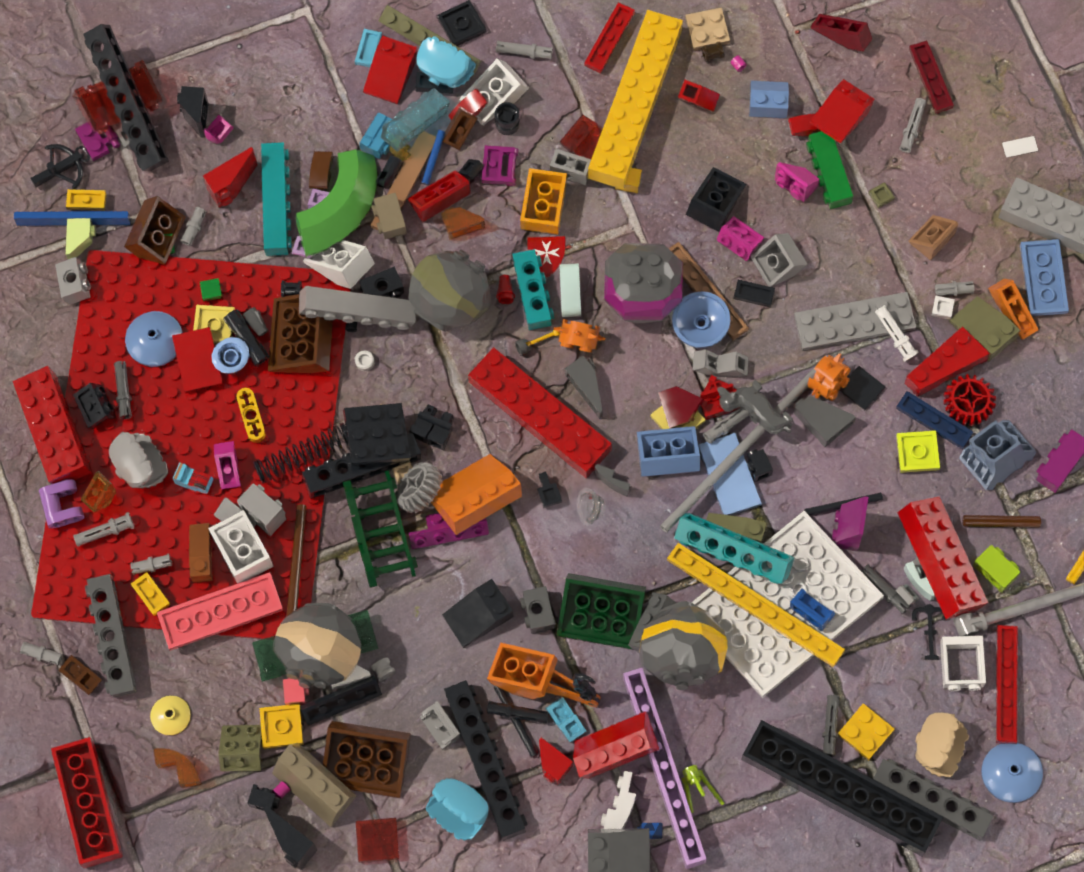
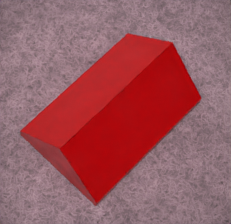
[407,170,471,222]

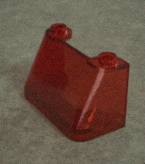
[72,60,163,135]

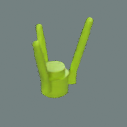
[681,765,724,813]

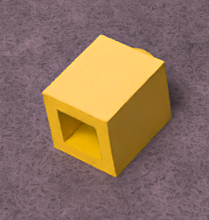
[615,168,642,193]

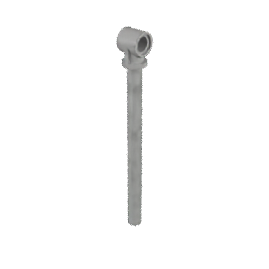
[953,583,1084,636]

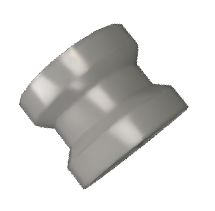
[371,658,396,682]

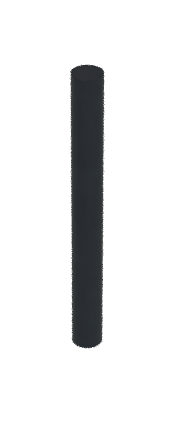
[804,492,883,516]
[494,686,538,758]

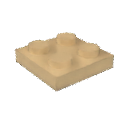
[685,8,730,51]

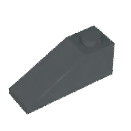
[565,355,603,419]

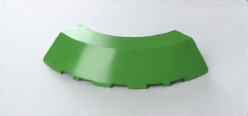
[296,149,377,257]

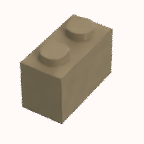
[371,192,407,239]

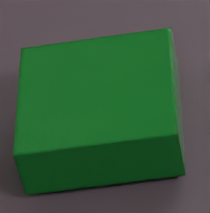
[200,278,222,302]

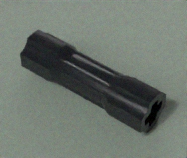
[223,309,270,366]

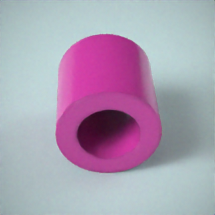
[730,55,747,72]
[273,781,290,799]

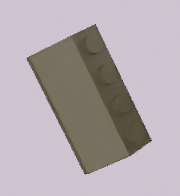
[272,743,357,827]

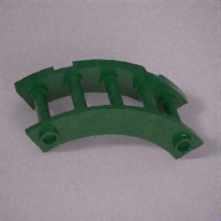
[343,471,418,588]

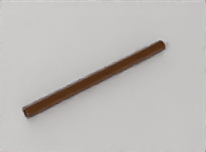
[287,504,307,616]

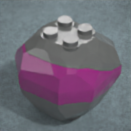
[604,243,683,324]

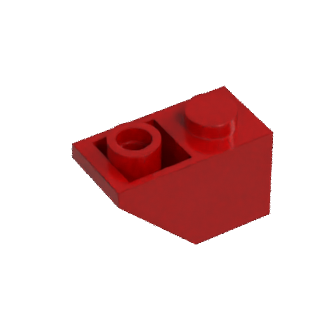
[678,80,720,112]

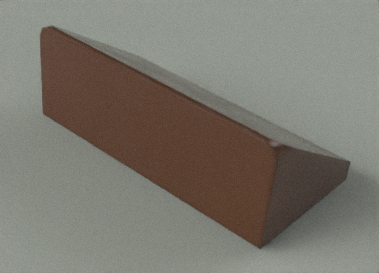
[443,107,478,150]

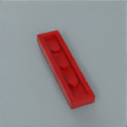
[584,2,635,73]

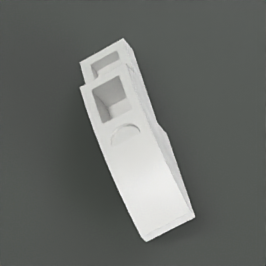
[601,771,636,829]

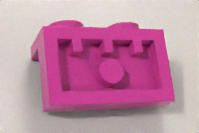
[717,216,764,261]

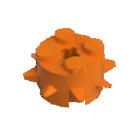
[553,319,606,353]
[807,353,851,401]

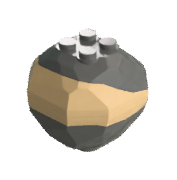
[273,603,361,689]

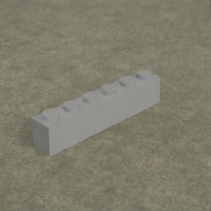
[299,286,416,330]

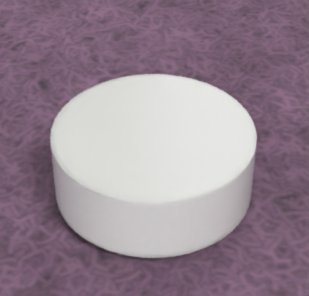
[355,351,374,371]

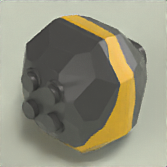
[639,601,728,691]

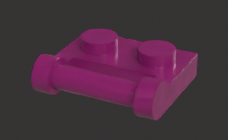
[482,145,519,186]

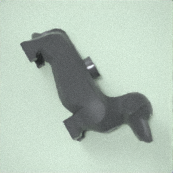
[717,380,793,434]

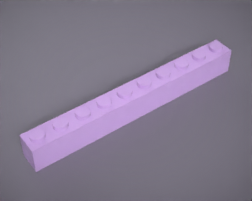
[623,668,706,869]

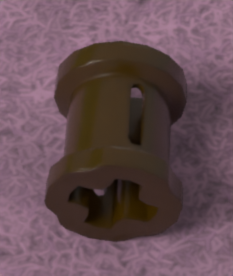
[701,41,724,63]

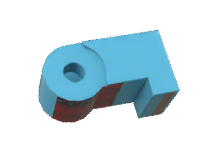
[173,462,213,494]

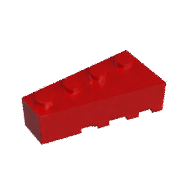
[904,326,990,397]

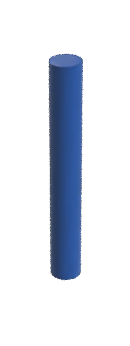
[421,130,446,185]

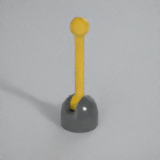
[515,330,560,356]

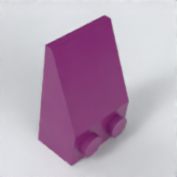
[832,496,869,551]

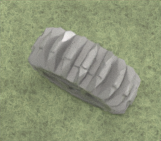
[395,462,443,513]

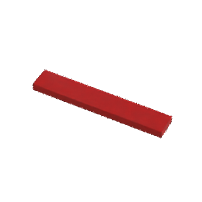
[996,625,1018,744]

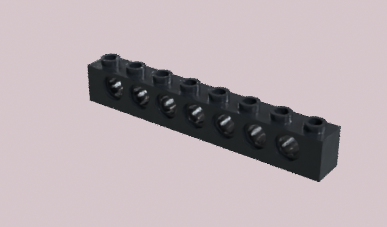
[83,24,169,171]
[444,680,528,841]

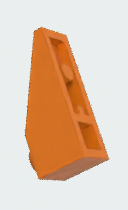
[988,279,1039,340]

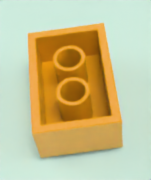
[520,168,567,235]

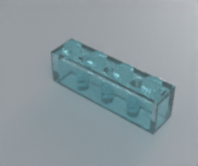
[381,88,450,151]

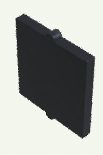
[839,366,885,411]

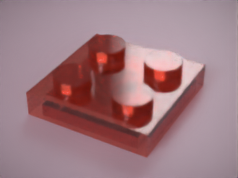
[356,818,400,863]

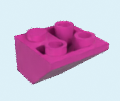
[775,162,820,202]

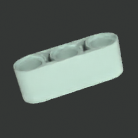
[560,263,581,317]

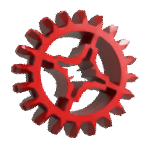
[943,374,996,427]

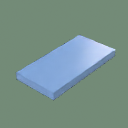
[698,433,762,515]

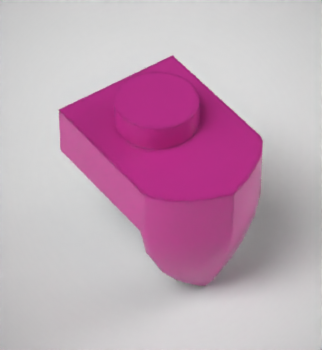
[204,115,234,144]

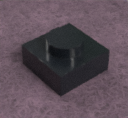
[458,159,484,180]

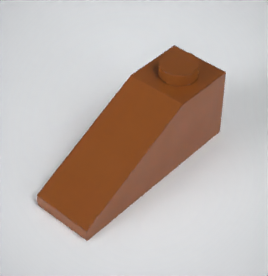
[189,523,213,583]

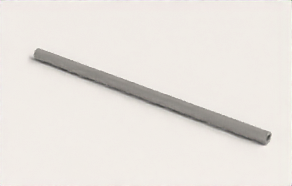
[660,367,816,533]

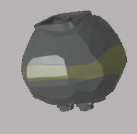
[409,250,492,332]

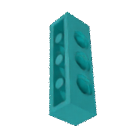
[512,249,554,331]

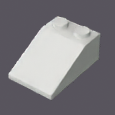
[459,59,529,125]
[303,240,375,289]
[208,510,274,584]

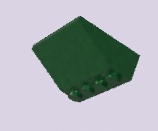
[557,573,646,649]

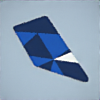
[637,823,663,839]

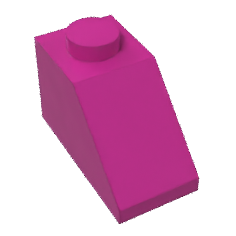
[214,441,241,489]

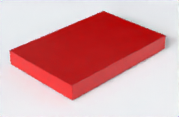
[172,327,223,392]

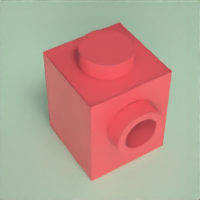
[283,678,309,706]

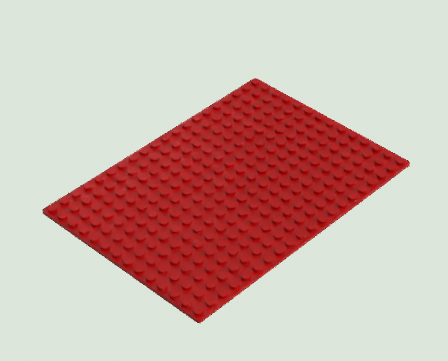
[31,250,351,640]

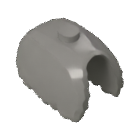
[109,432,168,488]

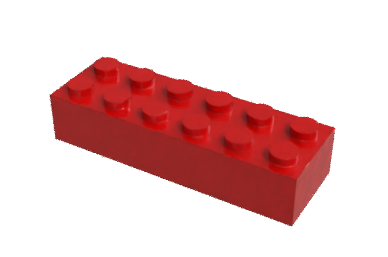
[12,366,92,484]
[897,496,988,619]
[51,737,123,869]

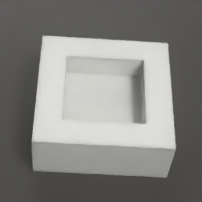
[931,296,955,320]

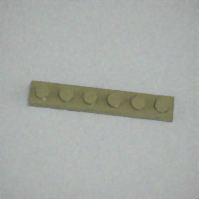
[378,5,481,77]

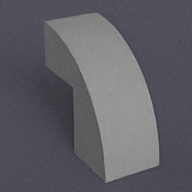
[693,349,748,377]

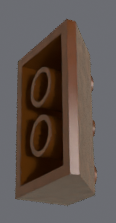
[124,196,186,264]

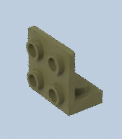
[218,725,262,771]

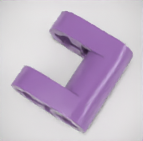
[39,480,84,528]

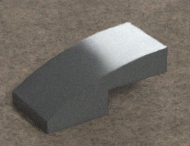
[595,464,630,497]

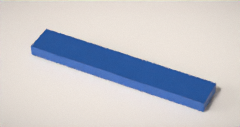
[14,211,131,226]

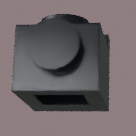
[747,449,773,483]
[247,784,280,811]

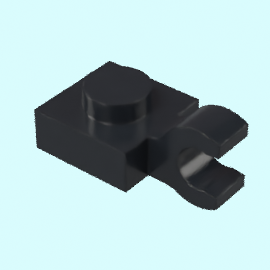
[537,472,562,508]

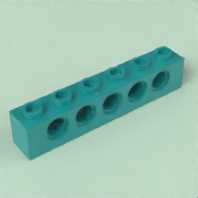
[674,512,795,584]

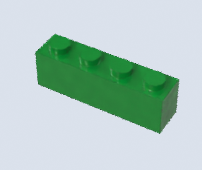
[806,131,853,209]

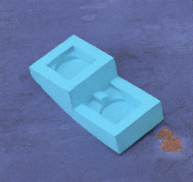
[545,697,586,742]

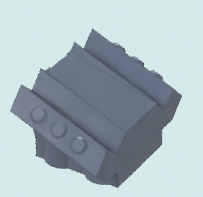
[959,420,1036,490]

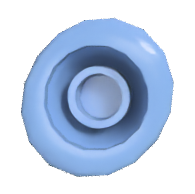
[212,337,249,374]

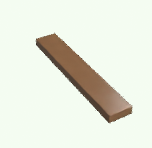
[371,130,436,230]
[669,242,749,341]

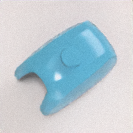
[417,36,476,88]
[425,778,489,841]

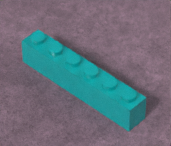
[261,142,292,256]

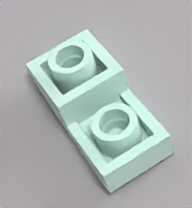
[904,561,935,601]

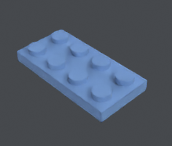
[1020,239,1069,316]

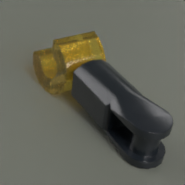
[376,138,411,189]

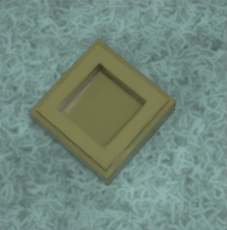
[868,182,895,208]

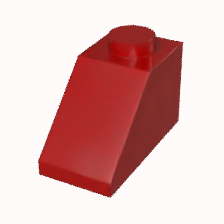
[539,737,573,785]

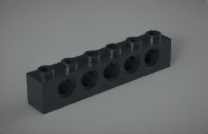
[302,432,421,499]

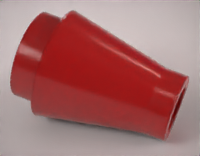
[496,274,515,304]

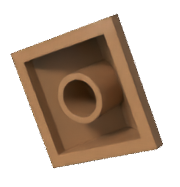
[908,215,958,261]

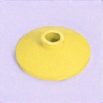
[150,696,191,735]

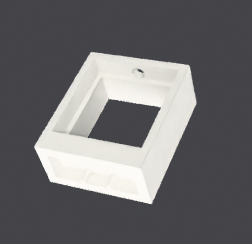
[940,636,986,691]

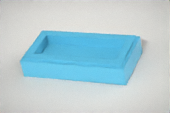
[355,29,382,67]

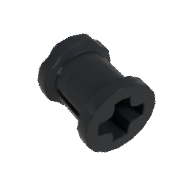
[281,280,302,297]

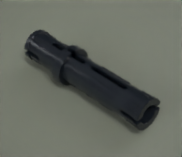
[487,701,548,724]

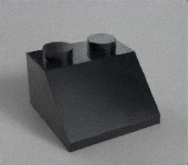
[177,86,209,138]

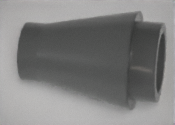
[242,307,269,337]

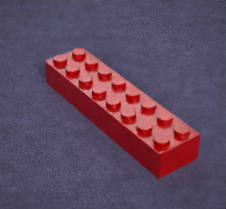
[468,347,612,479]

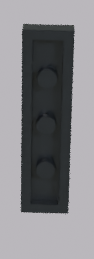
[300,675,382,726]

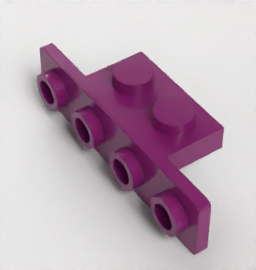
[409,513,489,549]

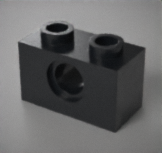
[359,266,404,298]

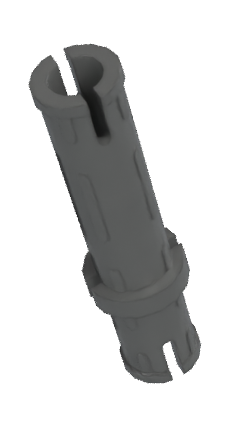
[114,361,132,419]
[861,564,911,614]
[822,695,840,757]

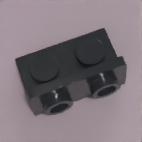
[73,383,116,429]

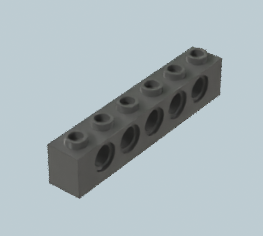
[85,574,137,698]
[873,759,993,841]

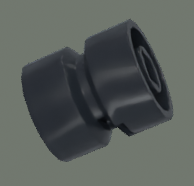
[495,102,520,135]

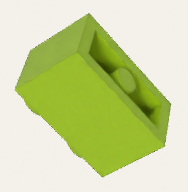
[973,545,1020,593]

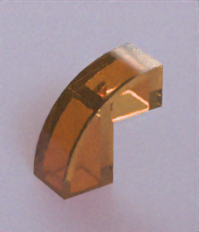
[154,748,202,788]

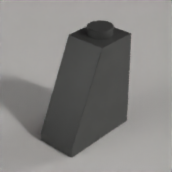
[794,396,856,447]

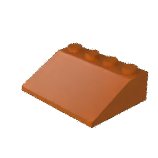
[431,454,522,535]

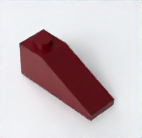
[811,14,872,52]

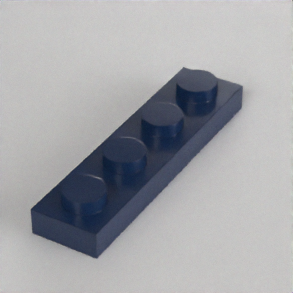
[896,391,973,450]

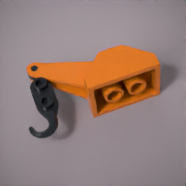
[487,642,601,707]

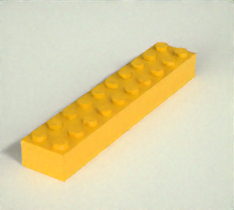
[588,10,683,189]

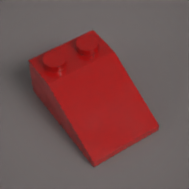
[363,35,418,105]
[810,79,875,143]
[203,147,258,208]

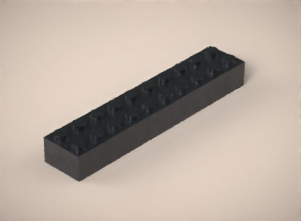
[741,720,943,857]

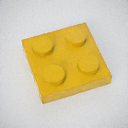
[259,704,304,749]
[838,704,894,761]

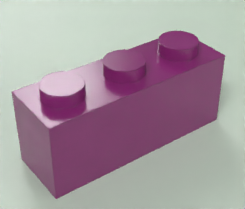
[1036,429,1084,493]

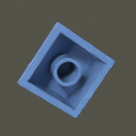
[749,81,789,118]

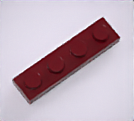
[909,40,954,114]

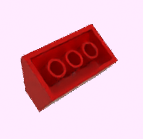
[573,711,660,779]

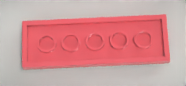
[157,572,283,651]

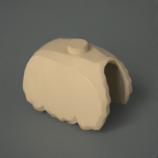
[915,713,969,778]

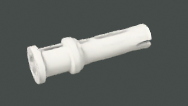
[875,305,919,362]

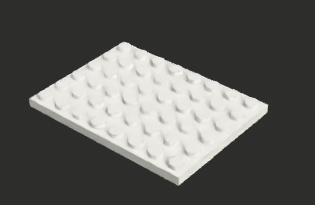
[691,511,884,698]

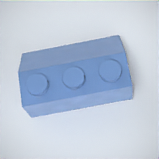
[637,426,700,477]

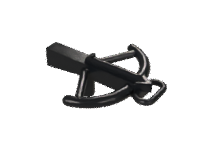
[30,144,90,189]

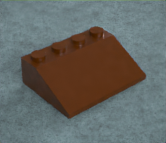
[268,294,333,373]
[323,721,411,798]

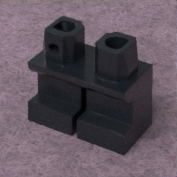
[409,404,454,451]

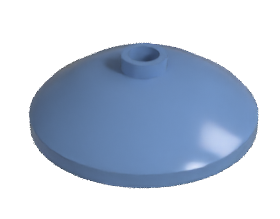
[672,292,730,348]
[125,311,183,367]
[981,743,1043,803]

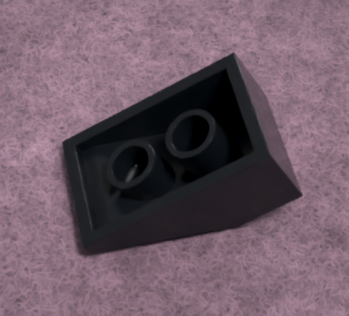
[685,167,746,232]
[442,579,514,648]
[264,806,317,869]

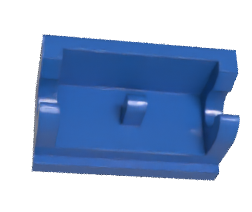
[790,589,835,631]

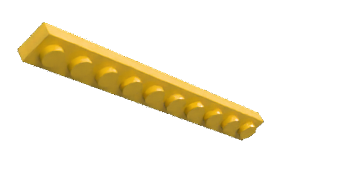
[667,543,845,668]

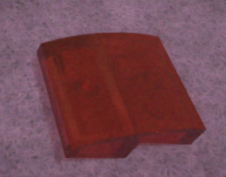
[560,114,602,159]

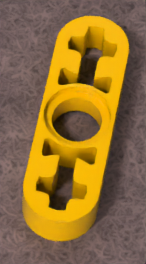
[237,388,265,443]

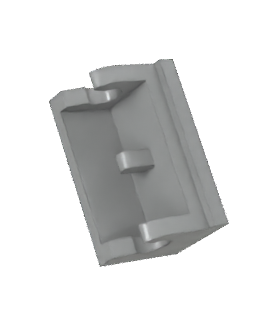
[420,701,461,750]

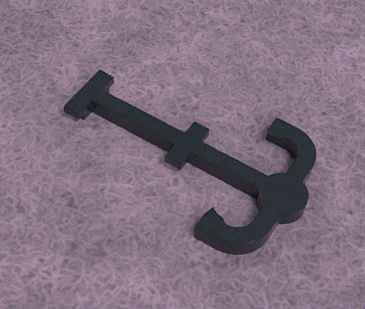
[912,604,948,660]

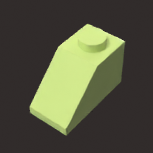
[66,218,96,260]

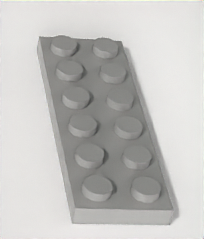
[794,292,916,351]

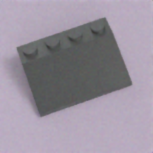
[588,828,650,872]

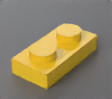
[66,189,106,211]
[131,572,170,616]

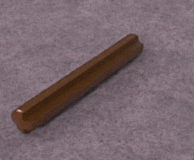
[962,515,1041,528]

